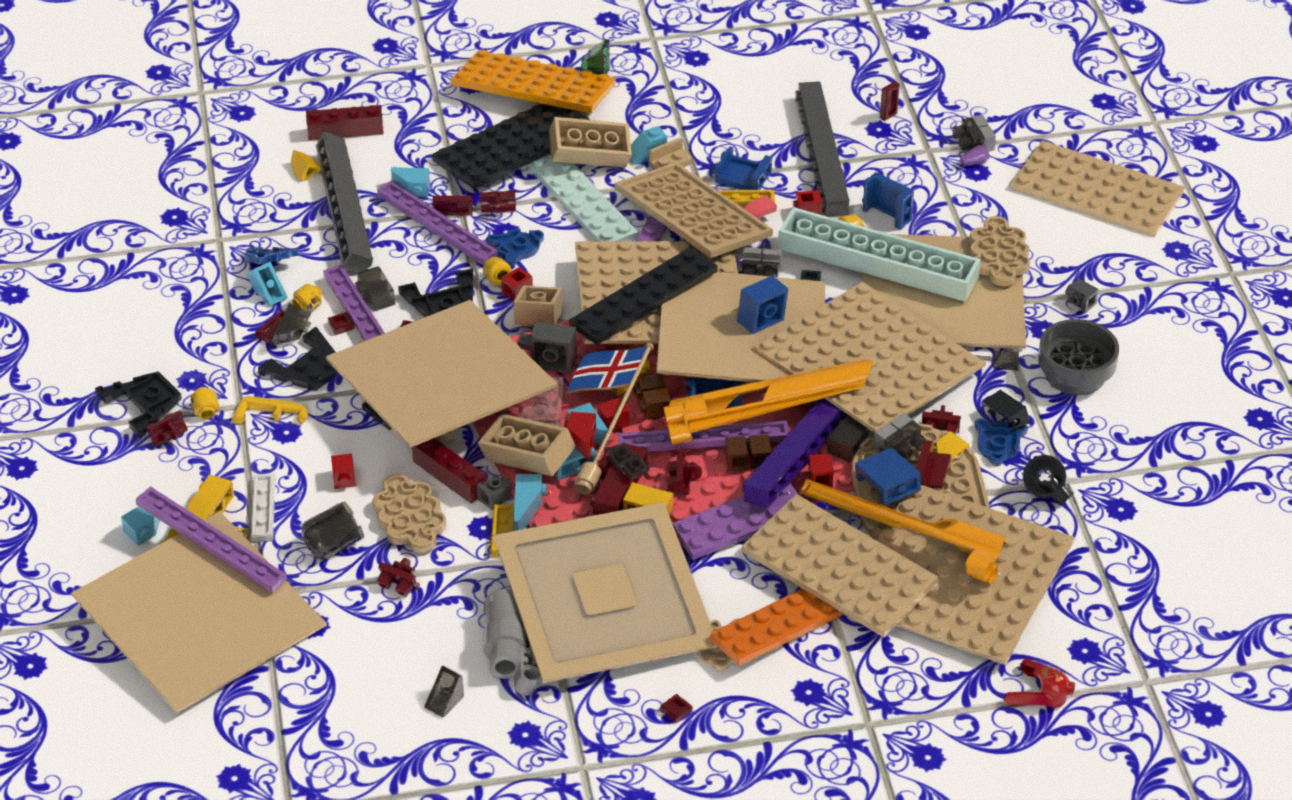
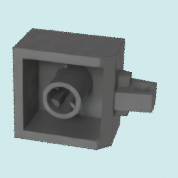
[517,321,577,374]

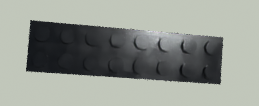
[569,247,718,345]

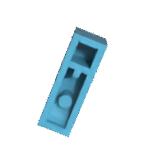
[514,474,547,531]

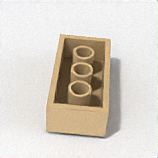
[549,117,632,168]
[478,414,576,476]

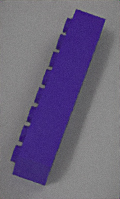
[742,398,849,509]

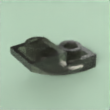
[606,442,650,480]

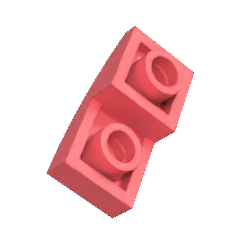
[743,195,777,220]

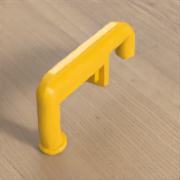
[232,396,308,424]

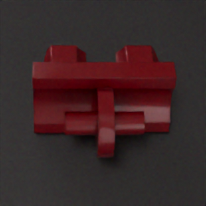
[480,190,516,213]
[922,405,961,435]
[146,410,188,447]
[667,452,702,496]
[377,558,420,597]

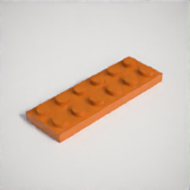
[710,589,842,666]

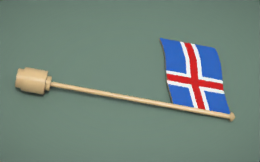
[566,343,654,495]

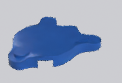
[486,228,544,267]
[244,247,298,264]
[974,418,1028,465]

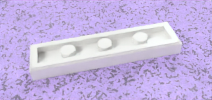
[251,474,276,542]

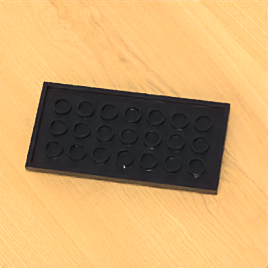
[431,103,591,190]

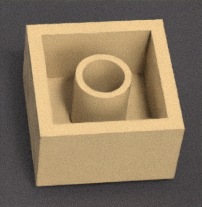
[514,285,563,327]

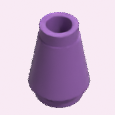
[960,145,990,167]

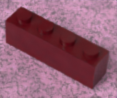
[306,105,384,140]
[412,438,486,504]
[590,443,648,516]

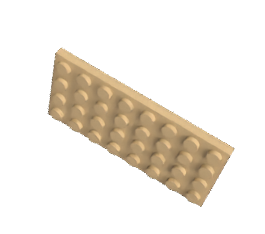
[1011,140,1185,237]
[615,162,773,258]
[742,494,938,637]

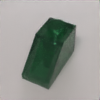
[581,39,610,75]

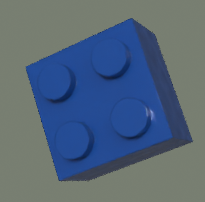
[737,275,789,334]

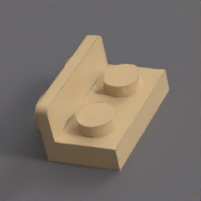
[649,137,693,170]

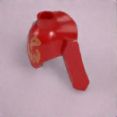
[1003,658,1076,708]

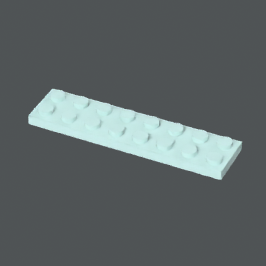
[526,154,638,242]

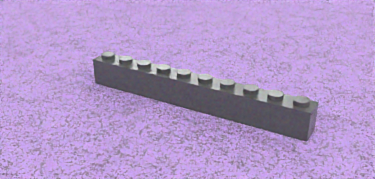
[795,81,849,217]
[315,131,373,274]

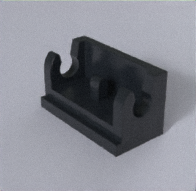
[982,389,1030,430]

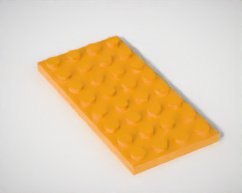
[451,50,616,114]

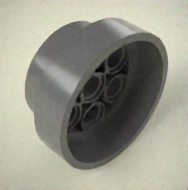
[1038,319,1119,395]

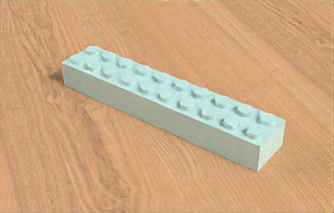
[778,207,981,302]

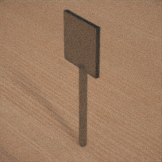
[975,351,1019,371]

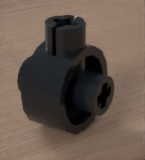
[1022,454,1074,506]

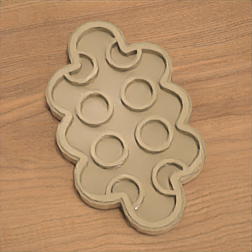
[969,216,1030,287]
[372,474,447,553]

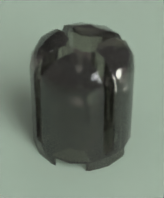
[301,502,364,560]

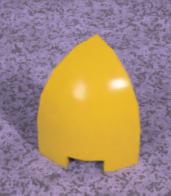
[291,150,321,180]

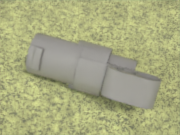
[483,589,540,696]

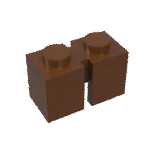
[634,373,671,420]
[725,434,771,471]

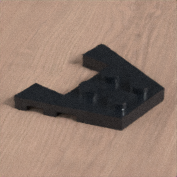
[398,268,474,317]
[258,327,339,391]
[95,371,182,438]

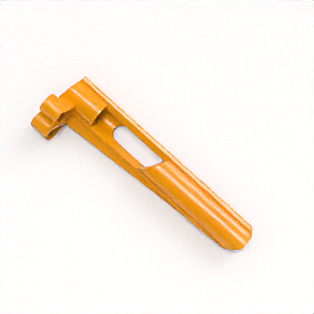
[663,359,873,445]
[799,479,1006,584]

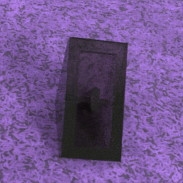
[424,665,464,717]

